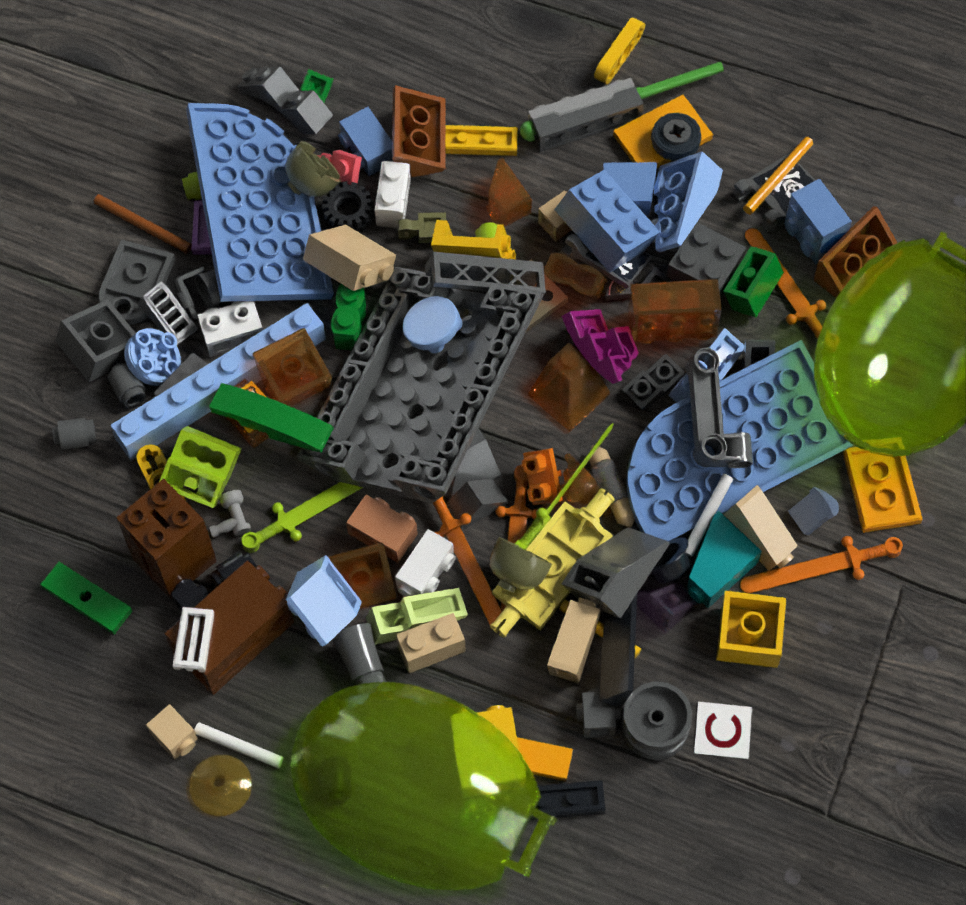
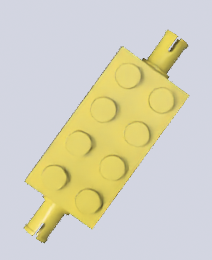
[490,488,615,638]

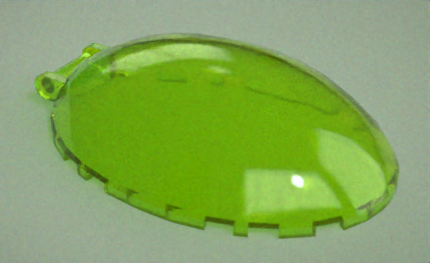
[814,231,966,457]
[291,682,557,891]

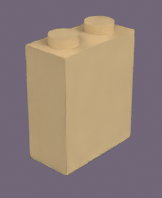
[303,225,396,291]

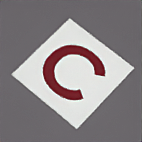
[694,702,752,759]

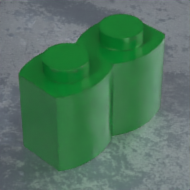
[331,284,366,351]

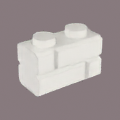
[375,161,411,228]

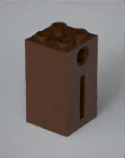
[116,479,217,600]
[164,560,294,695]

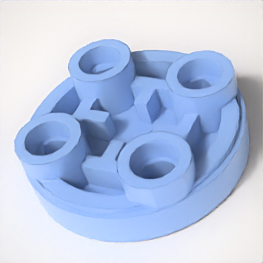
[403,296,463,353]
[124,328,181,386]

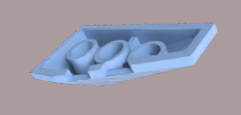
[654,152,723,252]

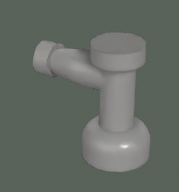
[209,490,251,538]

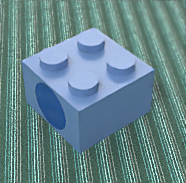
[785,179,852,264]

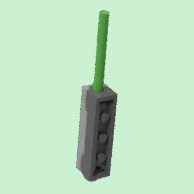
[520,62,724,152]

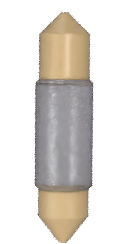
[589,445,635,527]

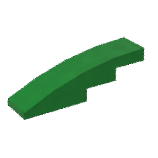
[209,383,334,453]

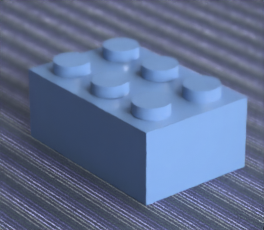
[554,169,660,272]

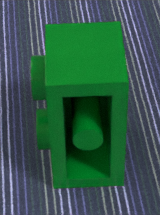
[724,246,784,318]

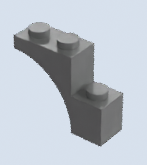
[237,66,333,134]

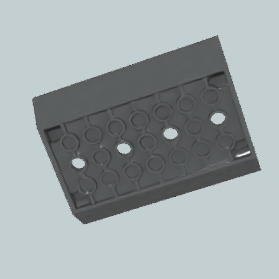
[296,267,544,503]

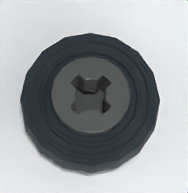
[651,113,702,161]

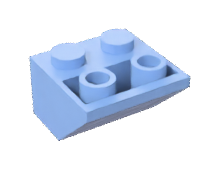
[286,555,362,647]

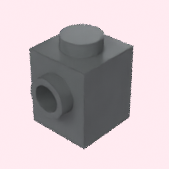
[576,688,621,738]

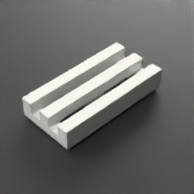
[173,607,215,672]

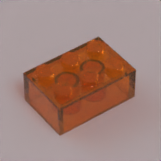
[628,279,722,344]

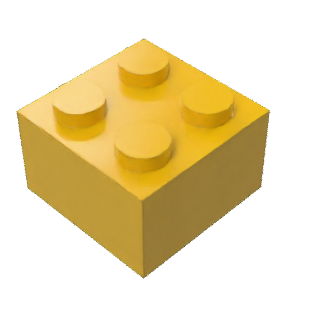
[716,591,786,668]

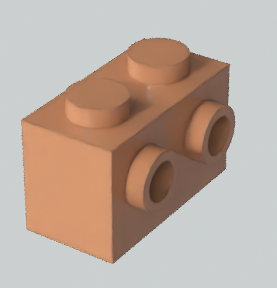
[346,494,418,563]

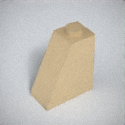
[723,485,798,571]
[547,598,601,683]

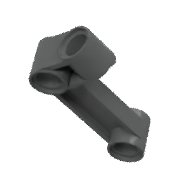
[686,348,753,468]

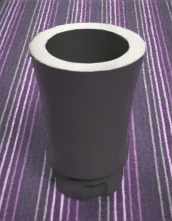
[331,623,386,694]

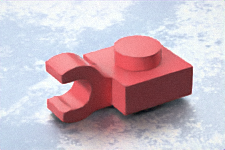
[319,150,362,185]

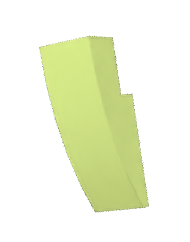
[366,588,468,644]

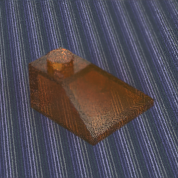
[528,343,610,432]

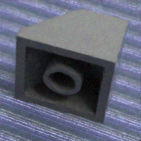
[55,299,135,382]

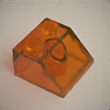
[252,328,332,407]

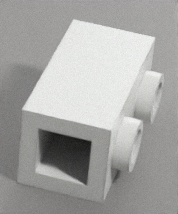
[395,529,456,597]

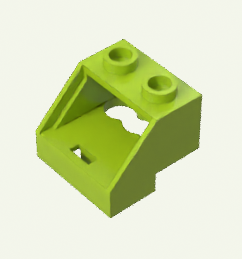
[159,426,242,508]

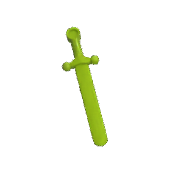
[515,423,614,550]
[241,482,363,553]

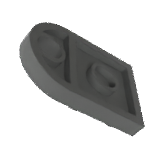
[99,239,176,325]

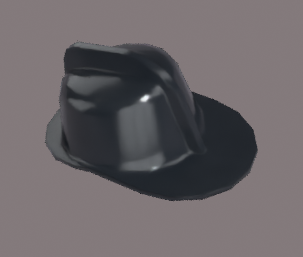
[650,538,692,584]

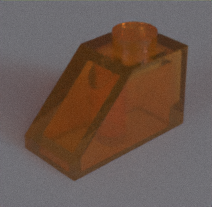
[486,157,532,227]

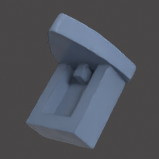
[788,487,839,535]

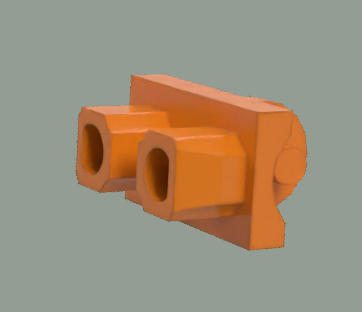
[522,448,563,505]

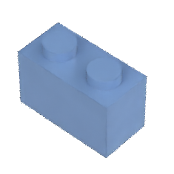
[338,107,394,176]

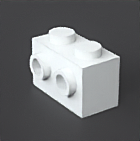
[198,301,263,357]

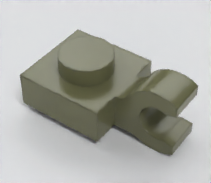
[398,212,446,243]

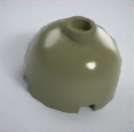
[285,141,341,197]
[490,537,552,593]

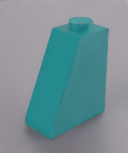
[687,510,762,608]

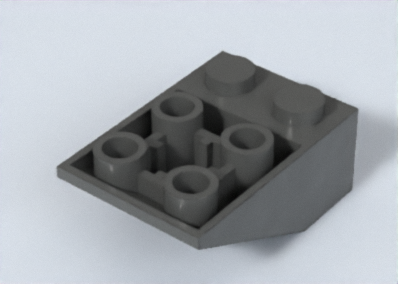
[561,527,670,618]

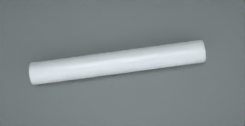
[686,474,733,557]
[194,722,283,768]

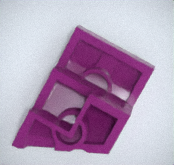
[561,309,639,384]

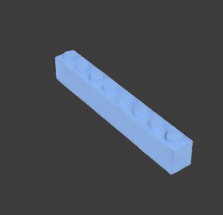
[110,303,326,461]

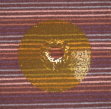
[189,755,252,816]

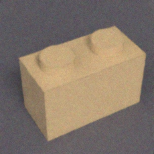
[396,613,466,673]

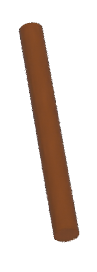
[94,194,192,254]

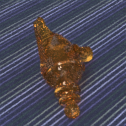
[560,453,612,517]

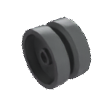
[622,681,692,760]

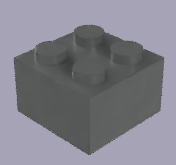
[667,222,746,307]

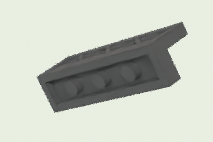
[425,252,546,295]

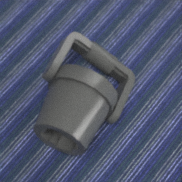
[175,266,221,319]

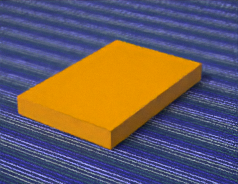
[613,95,713,168]
[843,440,923,533]

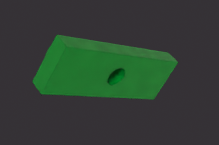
[40,561,132,635]

